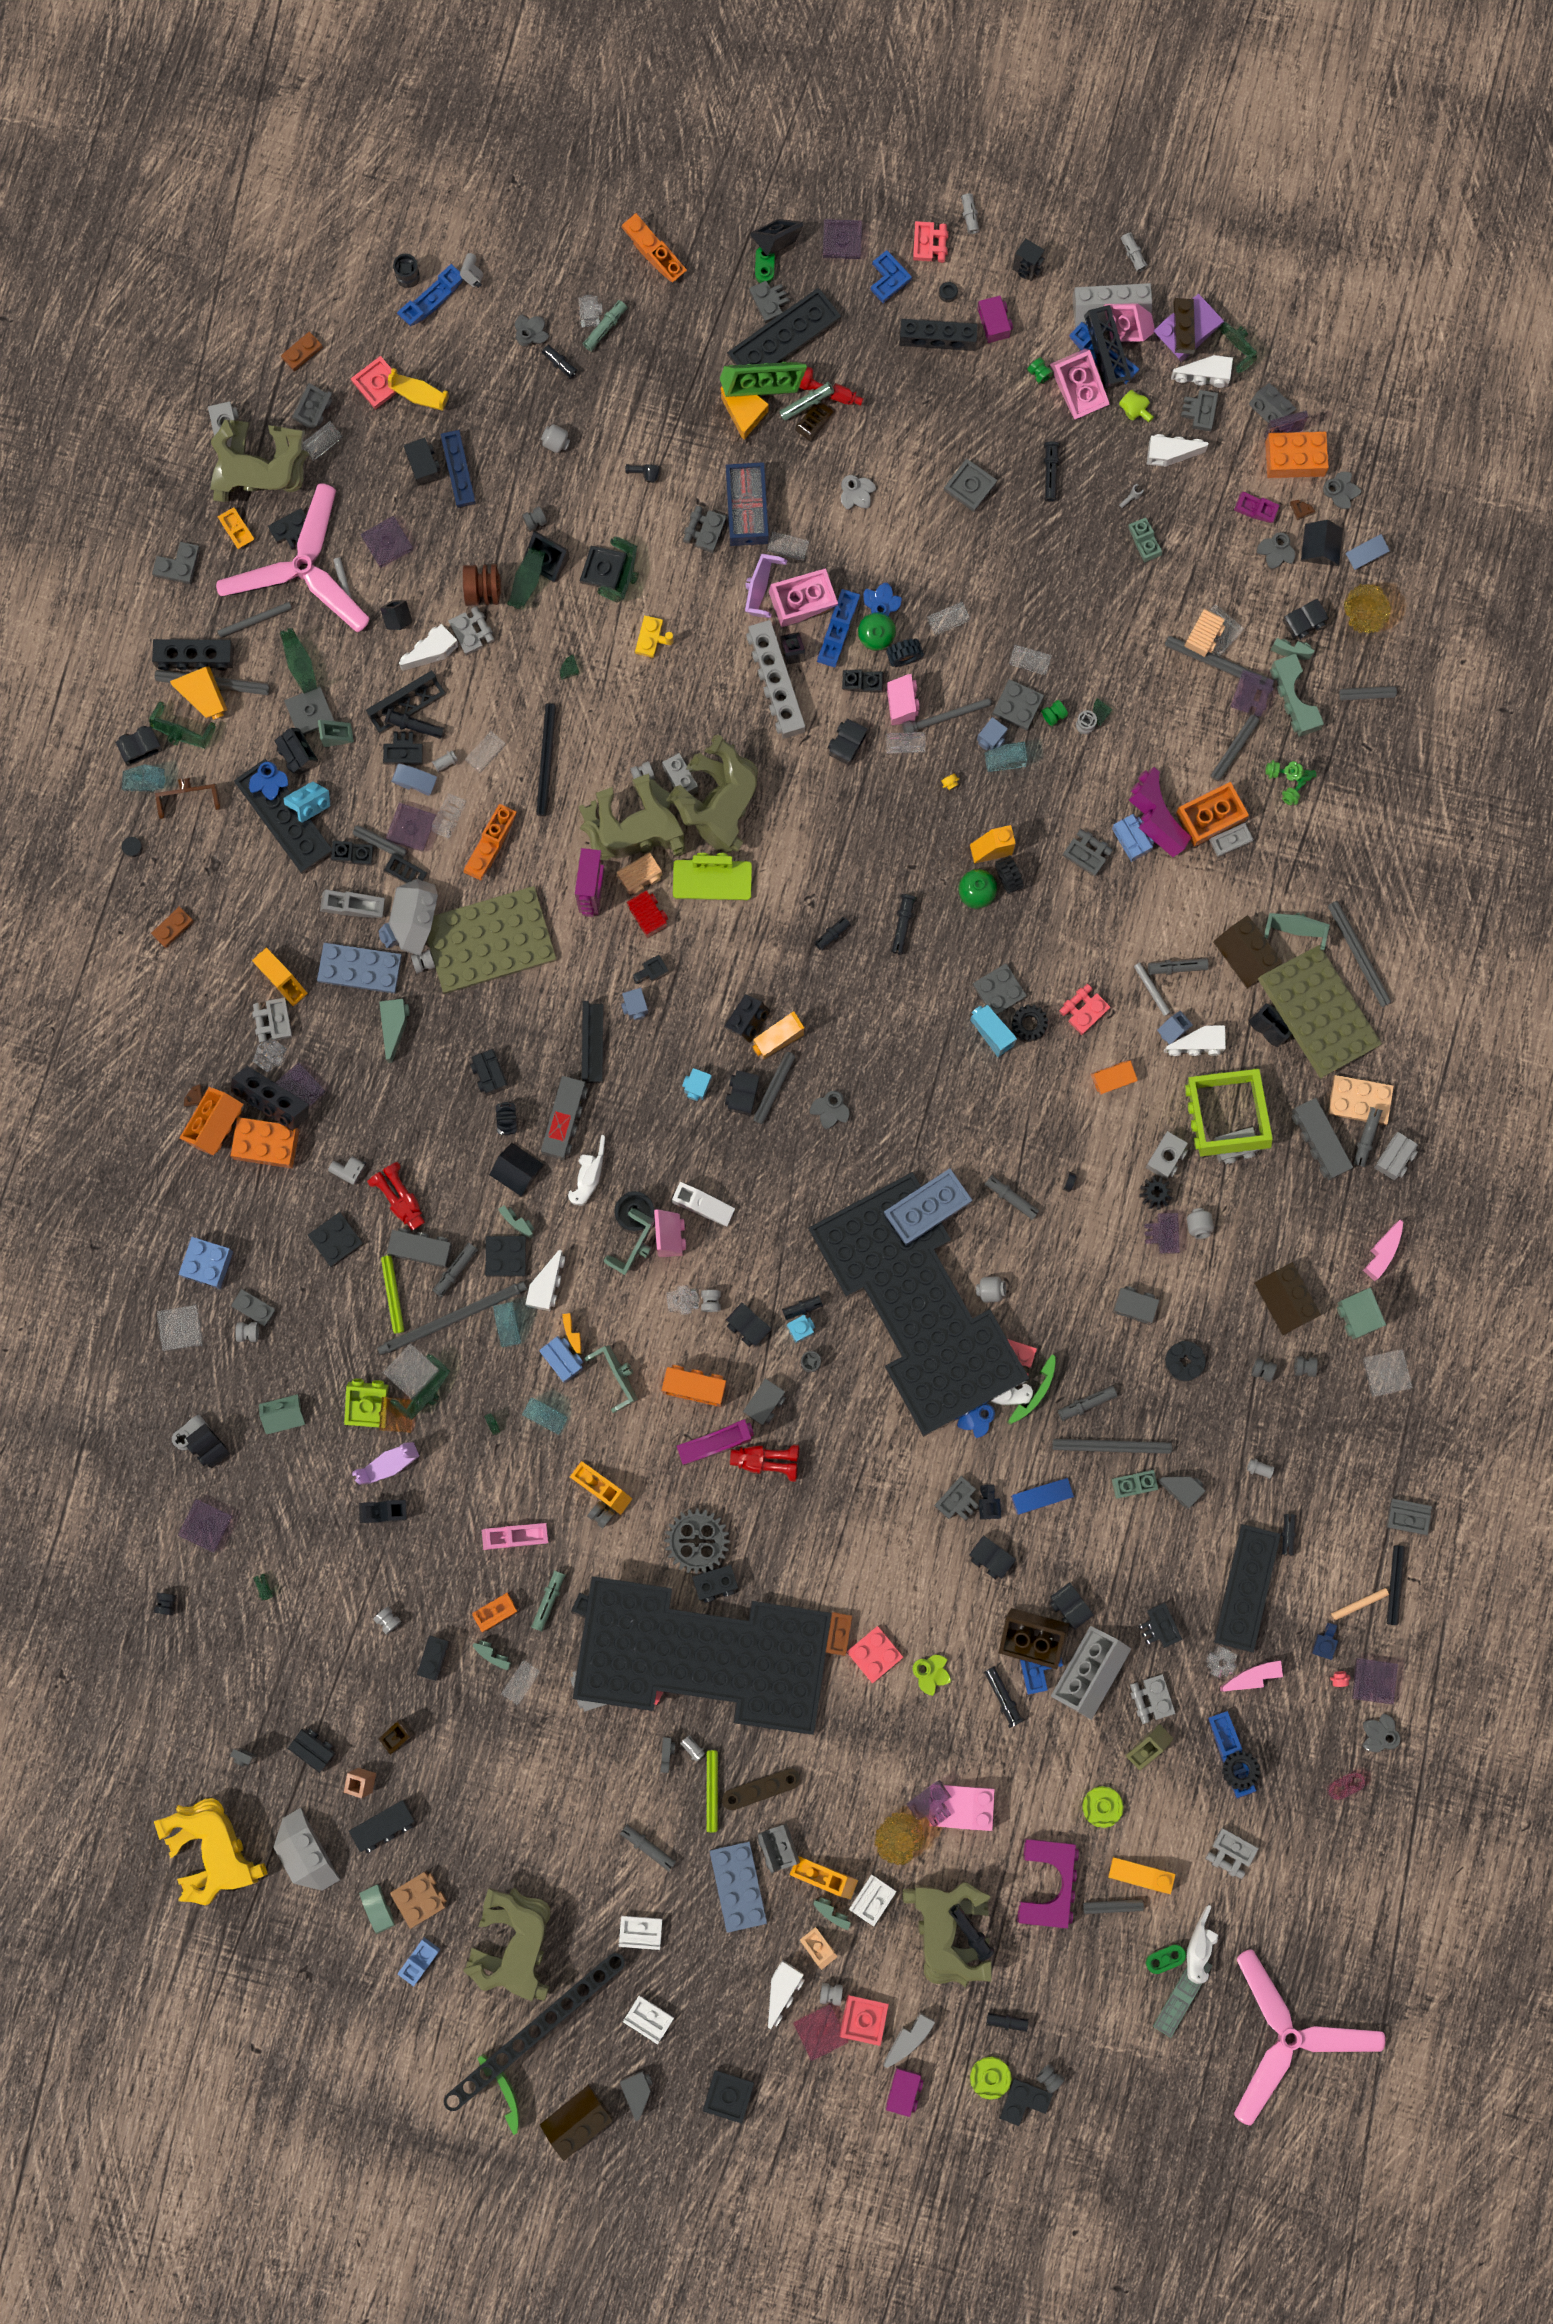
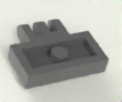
[749,281,790,324]
[1181,390,1218,432]
[934,1476,979,1521]

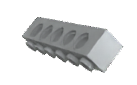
[746,620,805,739]

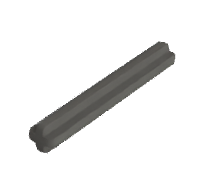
[1211,715,1260,781]
[753,1052,795,1124]

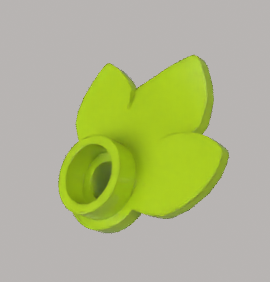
[912,1655,951,1696]

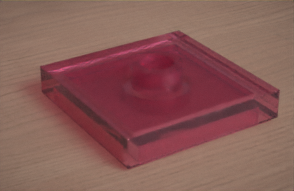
[793,2004,848,2061]

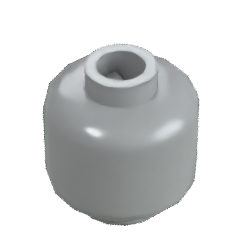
[540,424,570,453]
[1187,1208,1214,1239]
[976,1276,1006,1303]

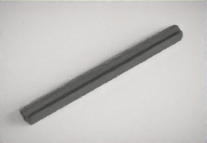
[1165,636,1274,690]
[155,670,270,695]
[1328,901,1391,1007]
[1052,1439,1172,1454]

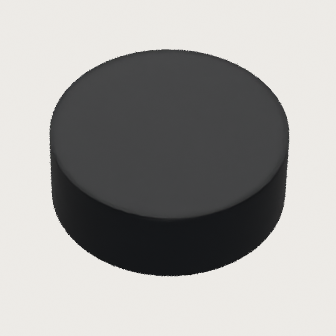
[939,282,958,302]
[122,837,142,857]
[1062,1171,1076,1192]

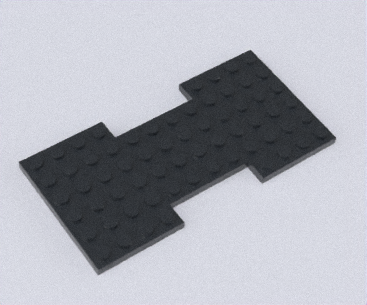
[808,1172,1029,1437]
[572,1576,832,1735]

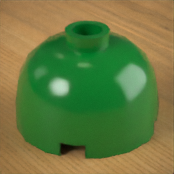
[858,612,896,651]
[958,869,997,909]

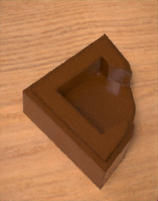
[1290,500,1316,520]
[184,1084,203,1108]

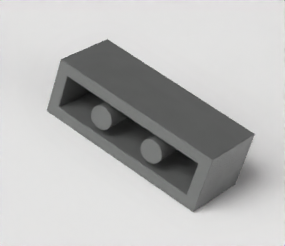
[387,1228,452,1268]

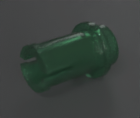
[253,1574,274,1601]

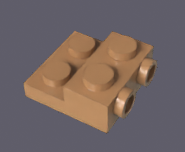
[390,1871,447,1929]

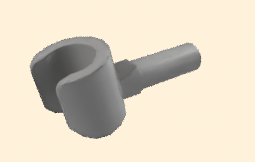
[1119,484,1144,508]

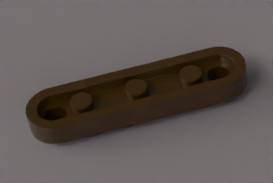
[722,1769,800,1810]

